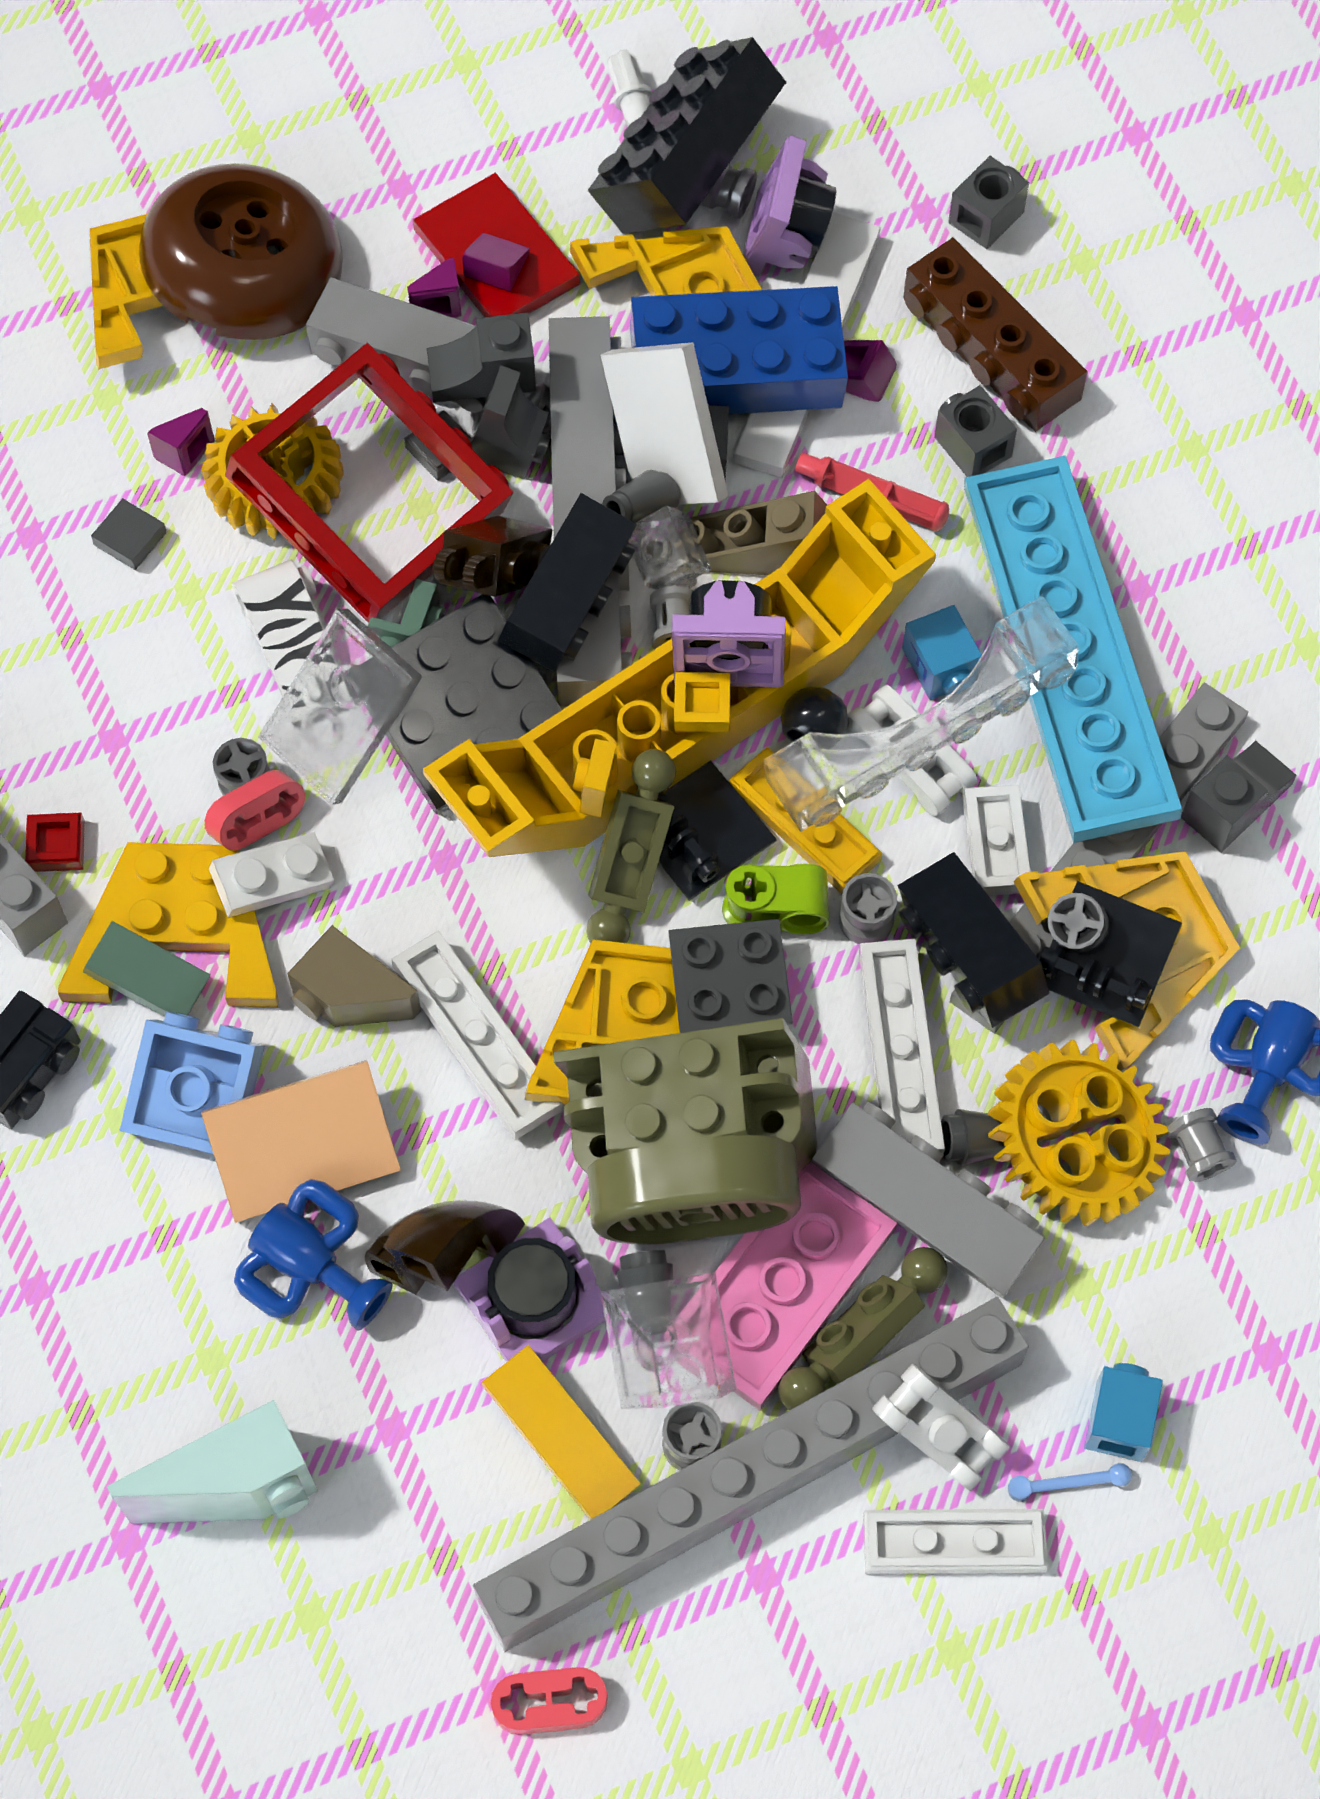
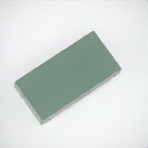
[83,921,211,1017]

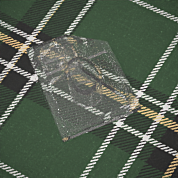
[600,1272,737,1409]

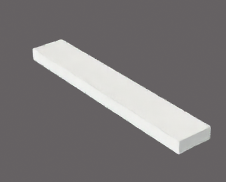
[733,213,881,478]

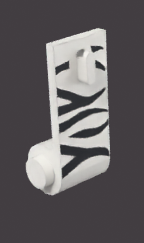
[232,559,354,725]

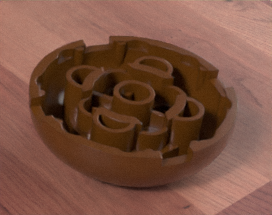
[139,163,343,340]

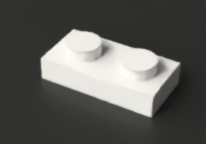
[963,784,1031,896]
[209,832,334,918]

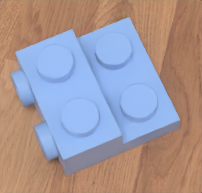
[120,1011,265,1154]

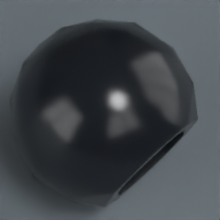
[780,686,849,754]

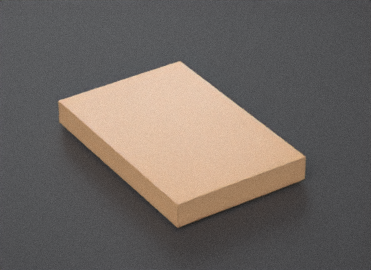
[201,1060,401,1223]

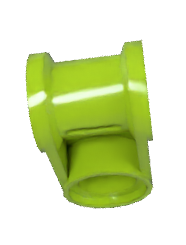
[722,863,829,935]

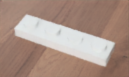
[391,930,562,1140]
[859,939,945,1154]

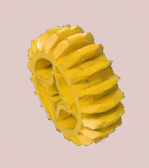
[202,403,344,540]

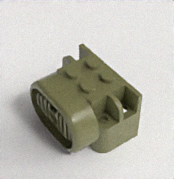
[553,1018,817,1245]

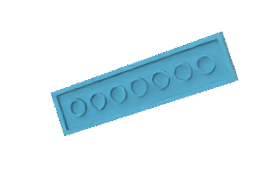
[964,455,1182,843]

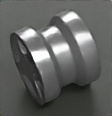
[701,163,757,219]
[212,738,270,796]
[1048,893,1109,952]

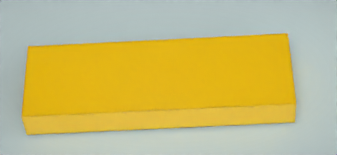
[729,746,882,894]
[481,1345,641,1520]

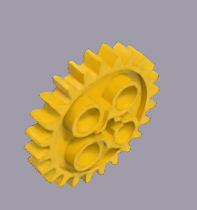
[988,1040,1170,1226]

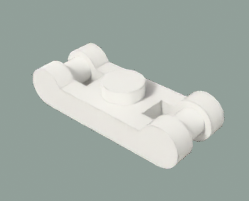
[847,685,978,816]
[872,1363,1011,1491]

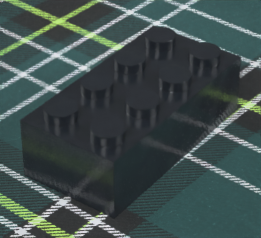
[587,37,786,234]

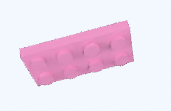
[666,1162,897,1411]

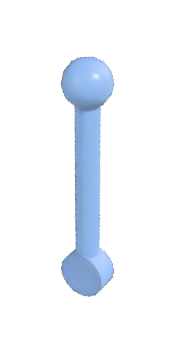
[1008,1463,1132,1502]

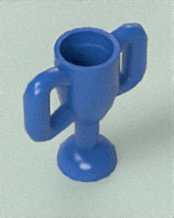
[1210,999,1320,1145]
[234,1179,393,1331]

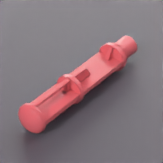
[795,452,950,532]

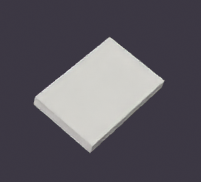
[600,342,729,504]

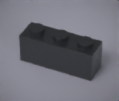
[498,493,637,673]
[897,852,1050,1028]

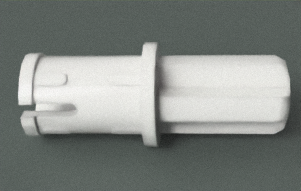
[608,49,652,127]

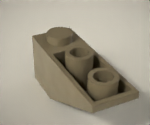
[671,491,827,575]

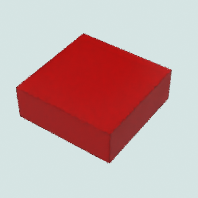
[25,812,85,872]

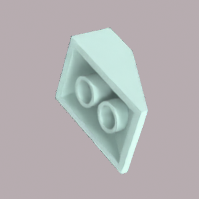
[107,1400,318,1524]

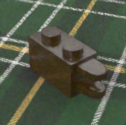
[433,515,552,597]

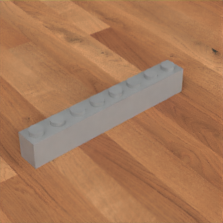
[548,316,632,707]

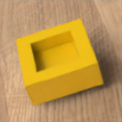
[674,672,730,732]
[573,739,617,817]

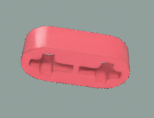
[205,770,305,850]
[491,1667,608,1735]

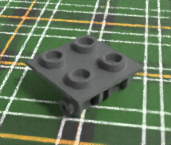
[668,919,793,1033]

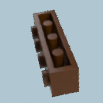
[903,237,1088,432]

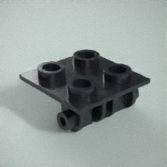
[657,760,777,901]
[1039,881,1182,1027]

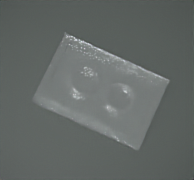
[258,608,423,805]

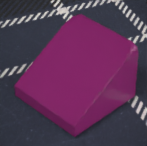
[462,233,530,291]
[407,258,462,317]
[844,340,897,402]
[147,408,215,476]

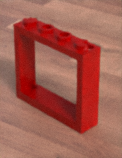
[225,342,514,623]

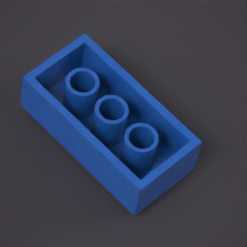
[630,286,848,414]

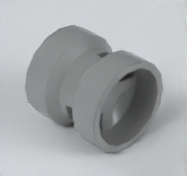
[839,873,897,945]
[662,1401,722,1471]

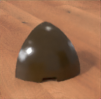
[365,1200,525,1295]

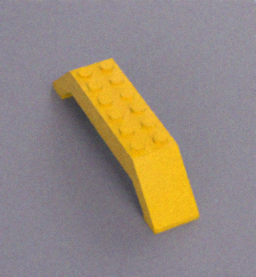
[423,478,936,857]

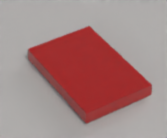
[413,172,580,317]

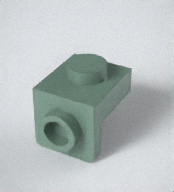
[367,579,445,655]

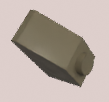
[287,925,421,1027]

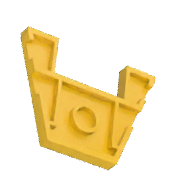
[90,214,163,369]
[570,226,762,296]
[58,842,279,1008]
[1013,851,1240,1071]
[525,939,680,1104]

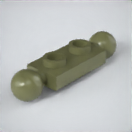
[586,749,676,943]
[778,1247,948,1410]

